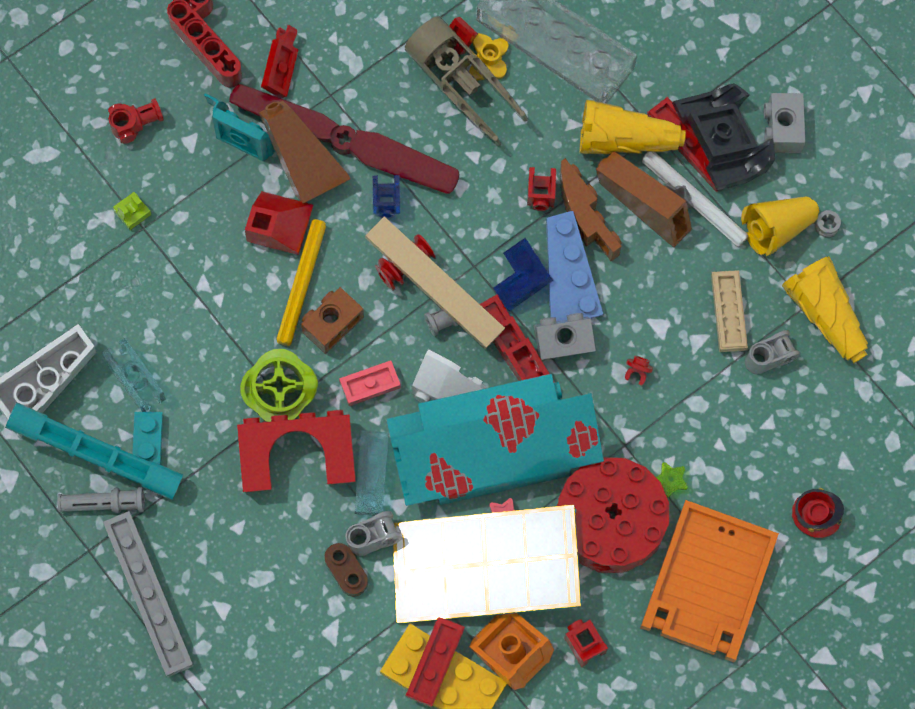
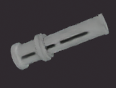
[57,487,145,513]

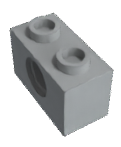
[764,93,805,153]
[534,313,596,360]

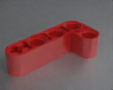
[167,0,242,88]

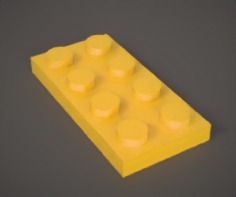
[380,624,507,709]

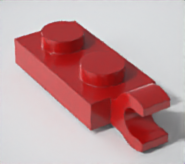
[261,25,299,98]

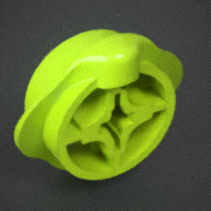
[240,349,318,422]

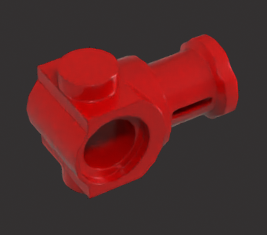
[108,98,164,144]

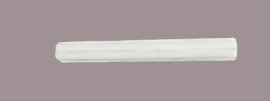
[642,151,748,246]

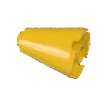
[741,196,819,256]

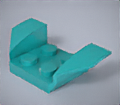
[204,93,275,161]

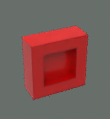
[449,17,478,55]

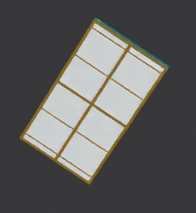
[393,505,582,624]

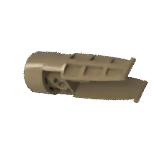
[405,16,528,146]

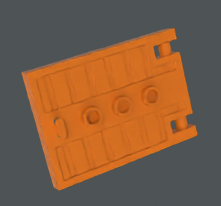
[640,500,779,663]

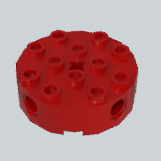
[557,457,669,573]

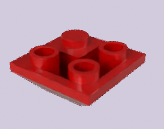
[245,191,314,255]

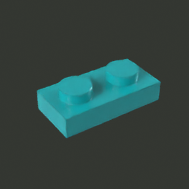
[132,412,163,464]

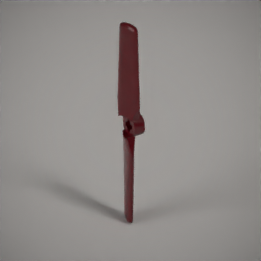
[229,84,460,194]

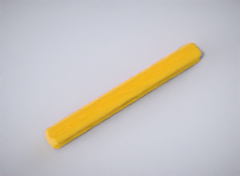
[277,219,326,346]

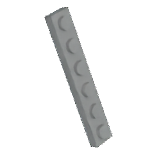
[103,511,193,678]

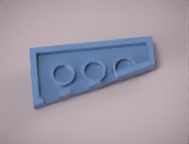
[546,211,603,321]

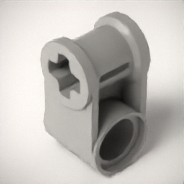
[745,330,801,374]
[345,511,402,556]

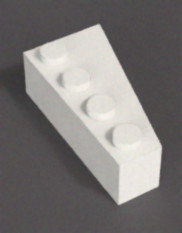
[0,324,96,438]

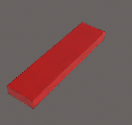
[647,97,718,192]

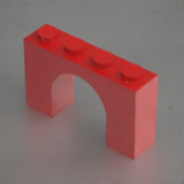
[237,410,355,492]

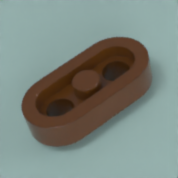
[325,543,368,597]

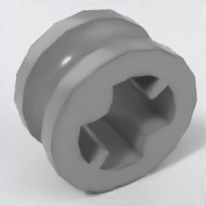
[815,210,841,237]

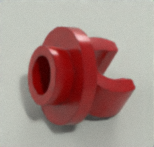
[625,356,653,385]

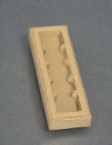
[711,270,748,352]

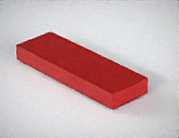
[406,616,465,708]

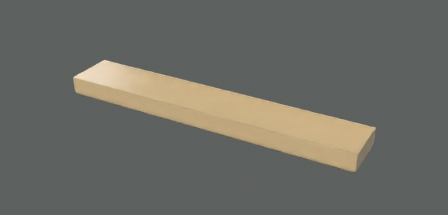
[365,216,505,349]

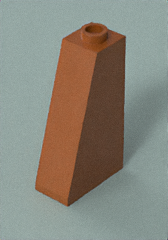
[259,101,350,203]
[596,151,692,247]

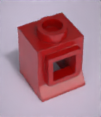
[527,167,556,211]
[564,619,608,667]

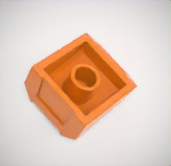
[469,613,554,690]

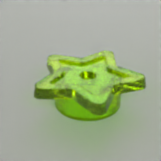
[656,462,688,498]

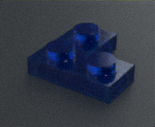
[493,238,554,312]

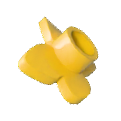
[469,33,509,81]

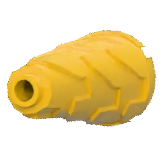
[580,100,685,154]
[782,256,868,363]

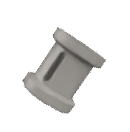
[424,309,459,336]

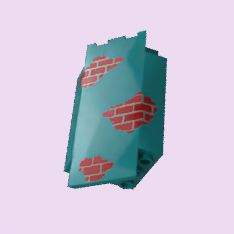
[386,374,604,506]

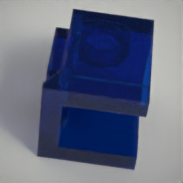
[372,175,400,219]

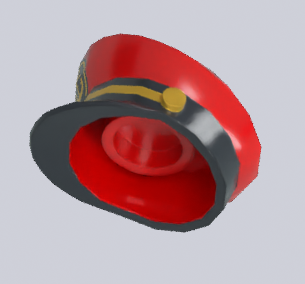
[792,488,844,538]

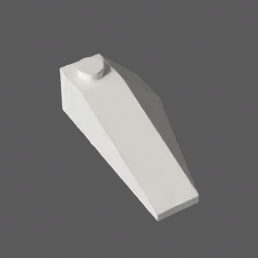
[412,349,486,403]

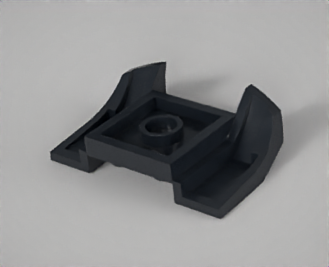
[672,83,775,190]

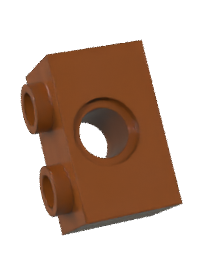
[301,287,364,354]

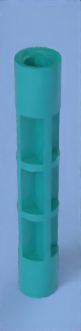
[5,402,183,500]

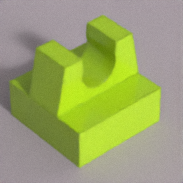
[113,192,151,230]

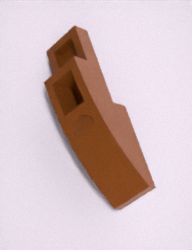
[560,158,622,261]

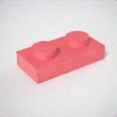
[339,360,401,406]

